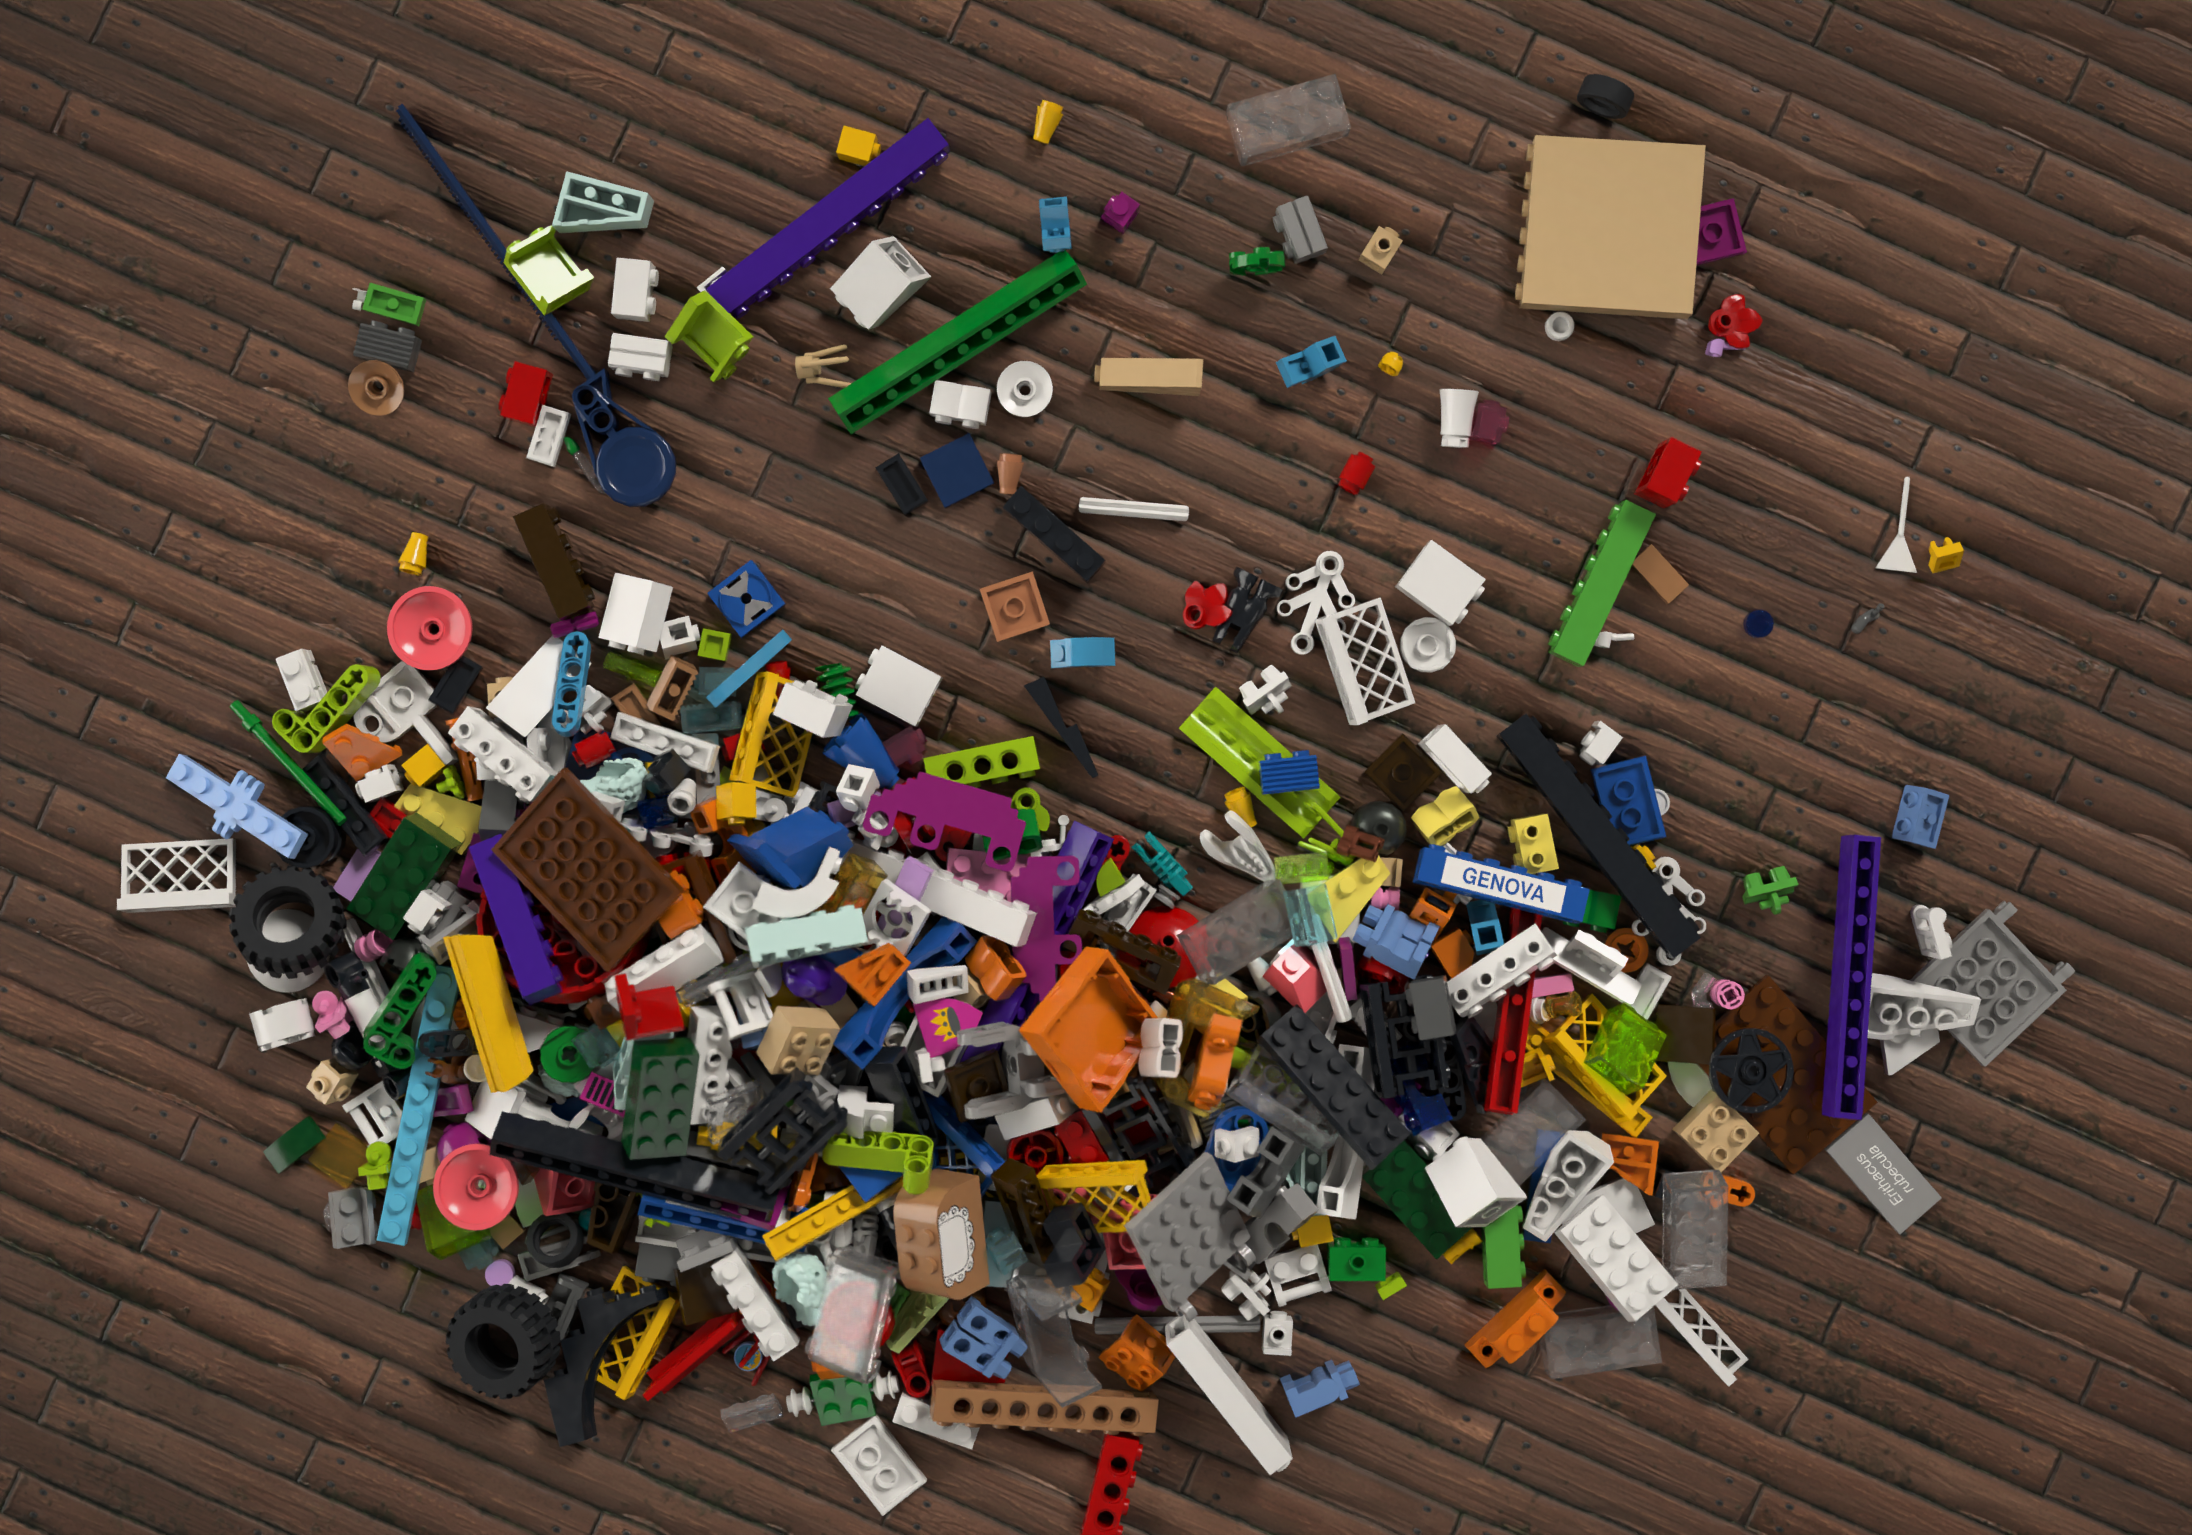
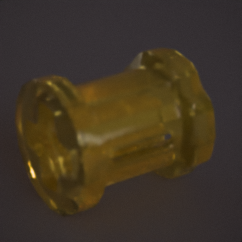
[1545,991,1582,1019]

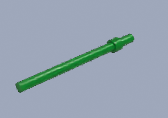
[230,700,347,826]

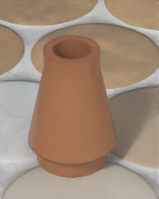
[996,453,1024,494]

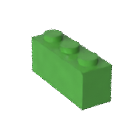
[1481,1205,1526,1289]

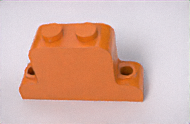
[1188,1013,1242,1110]
[1464,1269,1566,1368]

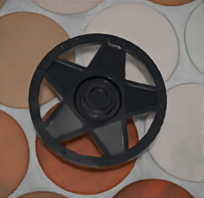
[1709,1028,1794,1113]

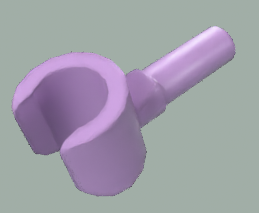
[1705,339,1746,357]

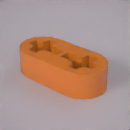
[1700,1172,1755,1207]

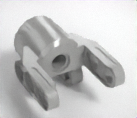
[957,1022,1066,1119]

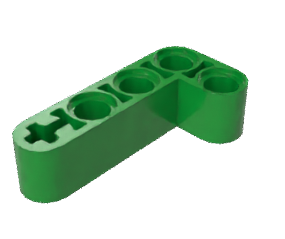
[364,952,436,1069]

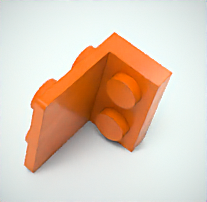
[1099,1314,1176,1392]

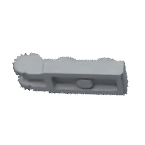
[517,1234,601,1282]

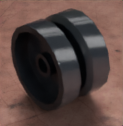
[276,806,346,868]

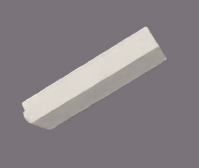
[1165,1314,1293,1475]

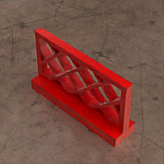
[642,1311,745,1401]

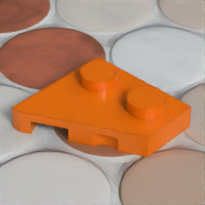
[322,724,402,782]
[835,943,911,1007]
[1601,1132,1659,1196]
[787,1153,819,1213]

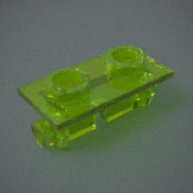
[1274,852,1334,885]

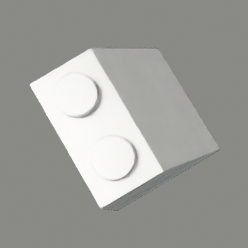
[830,236,931,330]
[1425,1136,1527,1227]

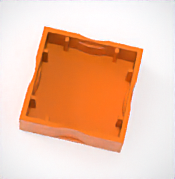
[1019,947,1158,1113]

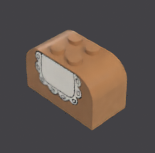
[893,1168,990,1300]

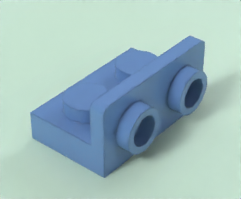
[1892,785,1949,849]

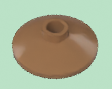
[348,360,404,416]

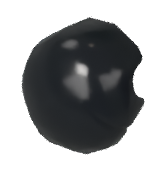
[331,1025,373,1070]

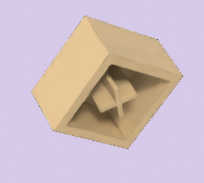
[756,1006,840,1075]
[1672,1090,1759,1173]

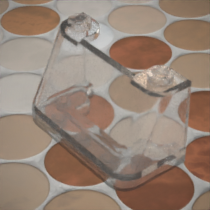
[805,1247,901,1384]

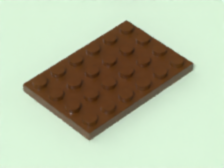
[491,768,685,972]
[1697,975,1878,1175]

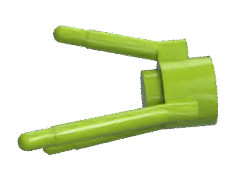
[1298,801,1356,866]

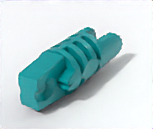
[1131,831,1193,896]

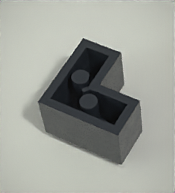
[1043,1202,1106,1288]

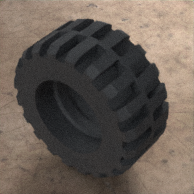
[229,865,347,979]
[446,1284,561,1399]

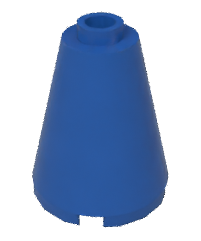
[823,713,899,790]

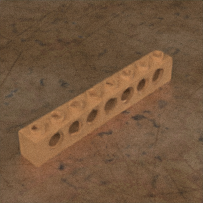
[930,1380,1159,1436]

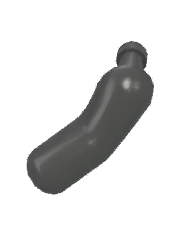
[1851,603,1884,634]

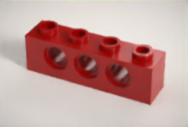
[1080,1431,1143,1535]

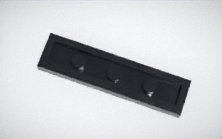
[302,754,389,857]

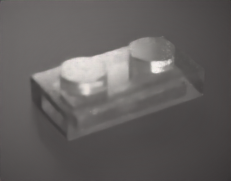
[721,1393,783,1433]

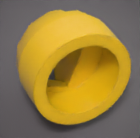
[1378,352,1403,376]

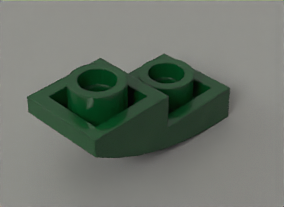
[263,1116,326,1174]

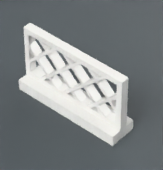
[1315,598,1415,725]
[117,838,236,913]

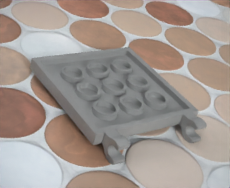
[1910,901,2075,1067]
[1125,1152,1256,1322]

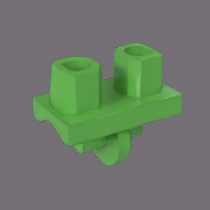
[1742,866,1798,915]

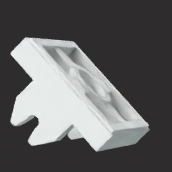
[863,879,932,956]

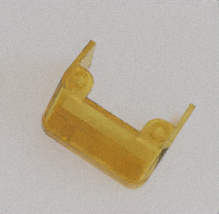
[1152,978,1259,1119]

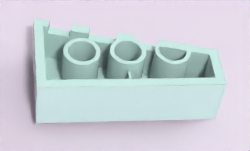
[745,905,868,968]

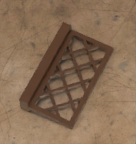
[654,850,743,966]

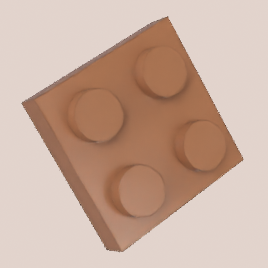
[980,571,1050,643]

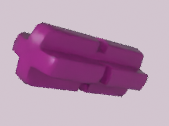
[550,612,599,638]

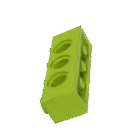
[923,736,1040,788]

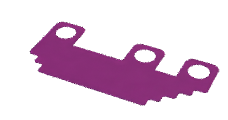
[863,772,1026,872]
[1010,856,1082,1002]

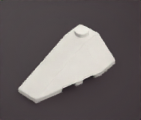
[1868,973,1981,1040]
[1522,1130,1614,1242]

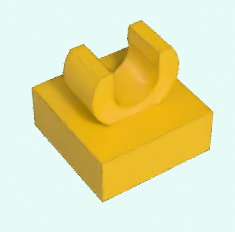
[1928,537,1964,574]

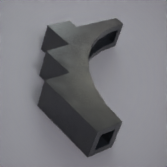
[544,1284,670,1447]

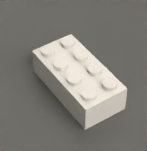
[1554,1195,1678,1322]

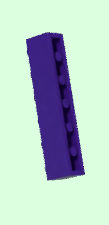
[469,834,563,1005]

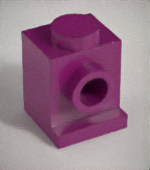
[1101,191,1140,234]

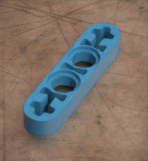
[706,630,792,708]
[552,631,591,737]

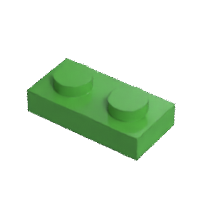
[362,283,426,326]

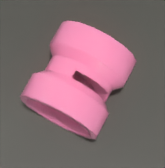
[1368,886,1400,911]
[354,929,395,963]
[1710,979,1745,1009]

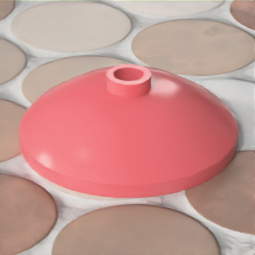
[387,586,473,670]
[433,1144,519,1230]

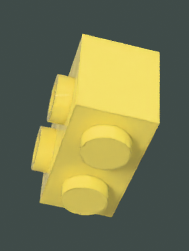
[1508,813,1559,874]

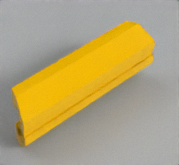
[443,935,533,1093]

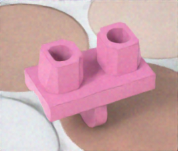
[312,991,353,1039]

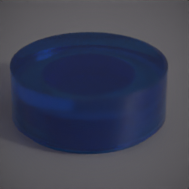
[1743,610,1774,638]

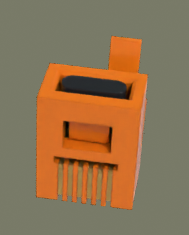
[1408,887,1457,944]

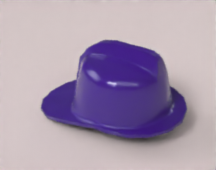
[781,955,847,1006]

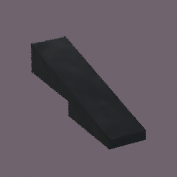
[1024,677,1099,778]

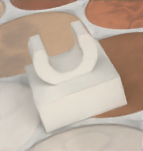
[914,1050,945,1083]

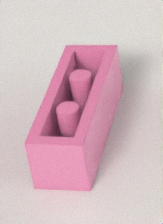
[1532,972,1574,998]

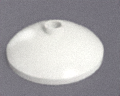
[247,909,330,993]

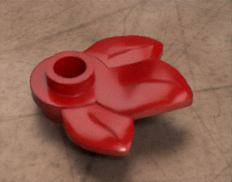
[1708,294,1763,349]
[1183,581,1232,630]

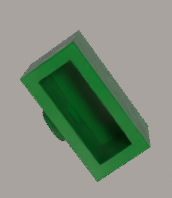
[1327,1238,1386,1281]

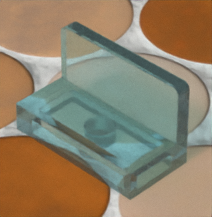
[1283,883,1337,947]

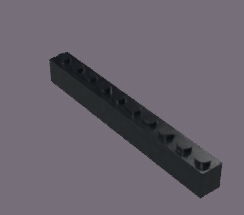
[1497,714,1701,958]
[490,1111,779,1222]

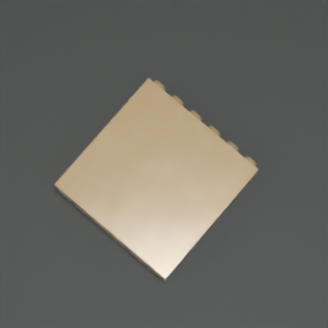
[1515,135,1706,319]

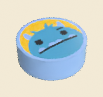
[734,1341,763,1371]

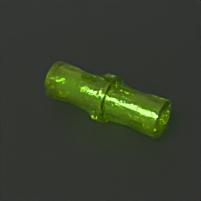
[603,651,662,688]

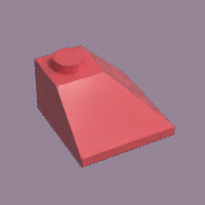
[1262,940,1327,1013]
[534,1168,595,1216]

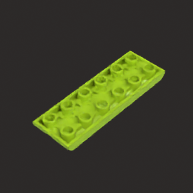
[1178,687,1340,839]

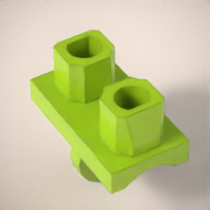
[358,1141,393,1190]

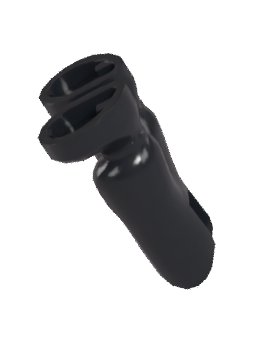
[1212,566,1283,653]

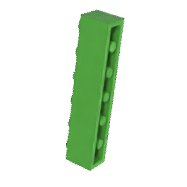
[1548,500,1656,667]

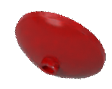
[1125,906,1209,989]

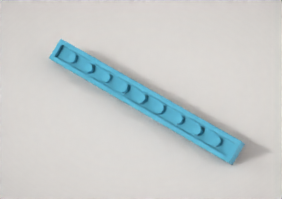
[377,964,459,1246]

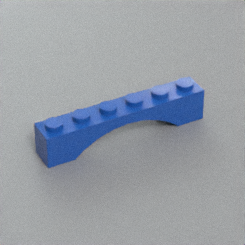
[833,916,977,1070]

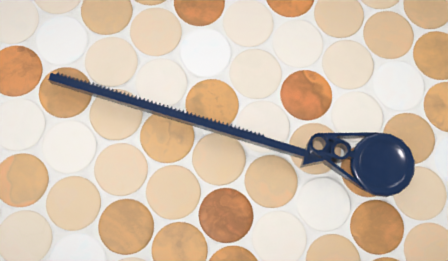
[396,104,676,507]

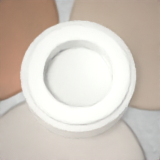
[1545,312,1574,341]

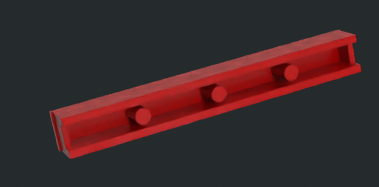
[1484,907,1542,1115]

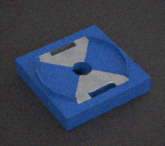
[707,559,786,638]

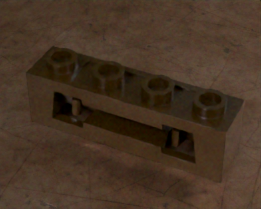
[1062,909,1182,995]
[991,1158,1055,1269]

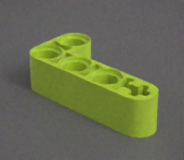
[272,664,381,753]
[822,1131,933,1194]

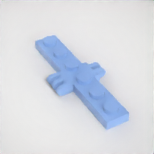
[166,754,308,859]

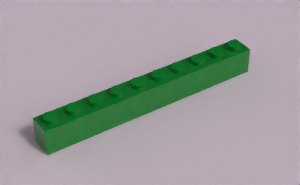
[828,250,1087,434]

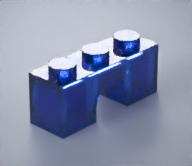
[1390,1041,1452,1136]

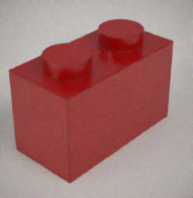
[499,361,553,427]

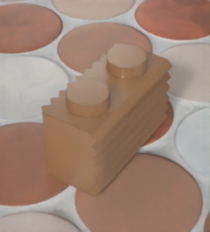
[647,655,699,721]

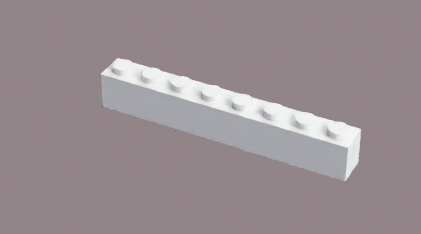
[838,830,1037,947]

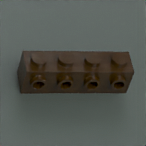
[513,503,595,620]

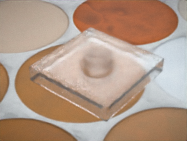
[706,1079,763,1145]

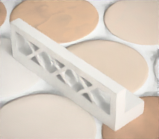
[1655,1275,1748,1386]

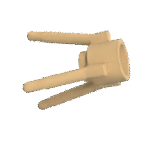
[795,344,851,388]

